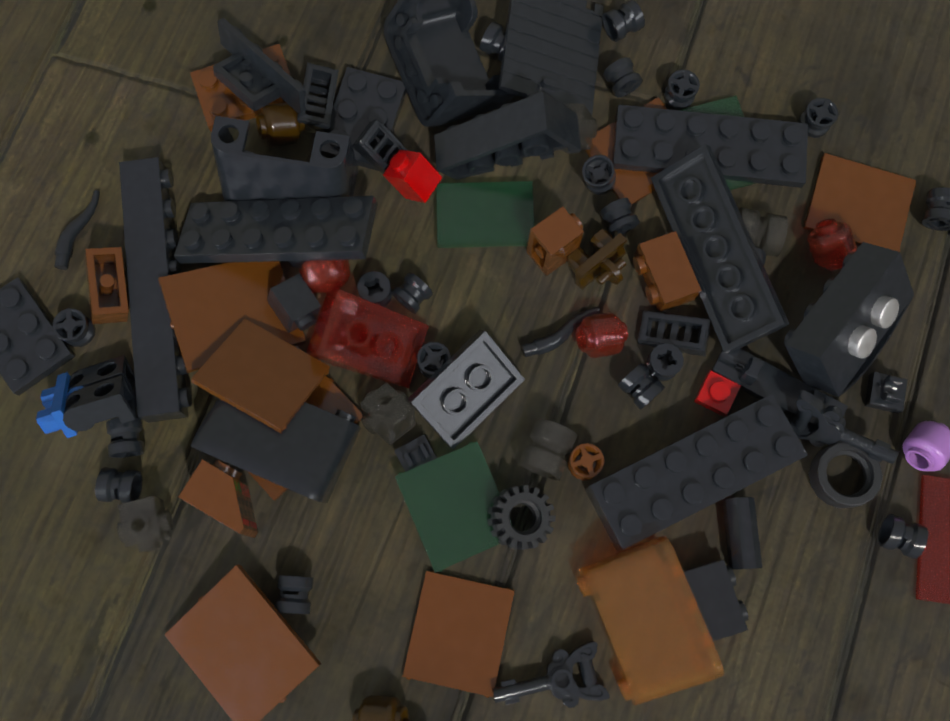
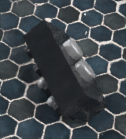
[784,242,914,397]

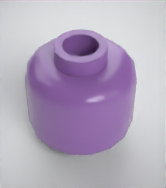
[902,421,950,472]

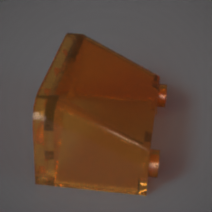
[576,535,724,706]

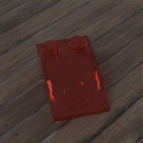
[306,289,429,388]

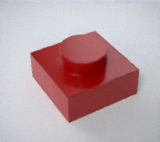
[694,370,741,417]

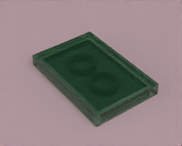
[436,181,534,248]

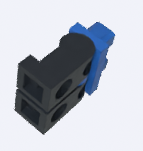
[36,355,137,438]

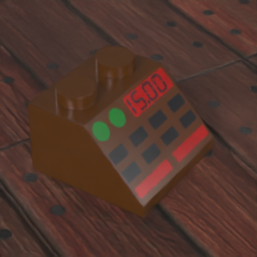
[178,459,258,538]

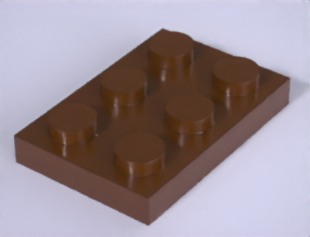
[190,44,291,132]

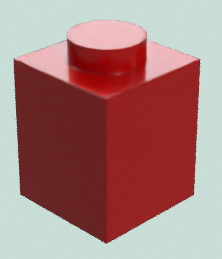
[383,149,442,203]

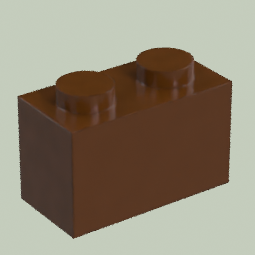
[527,206,584,276]
[633,231,702,313]
[85,247,129,324]

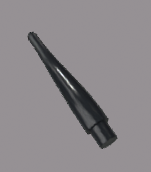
[54,190,100,270]
[521,307,600,357]

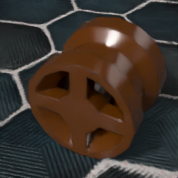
[567,443,604,481]

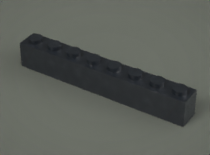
[119,157,192,423]

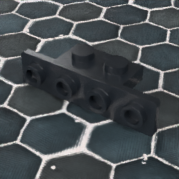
[213,18,306,114]

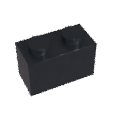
[676,560,749,643]

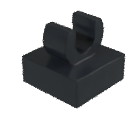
[865,372,908,414]
[394,435,441,482]

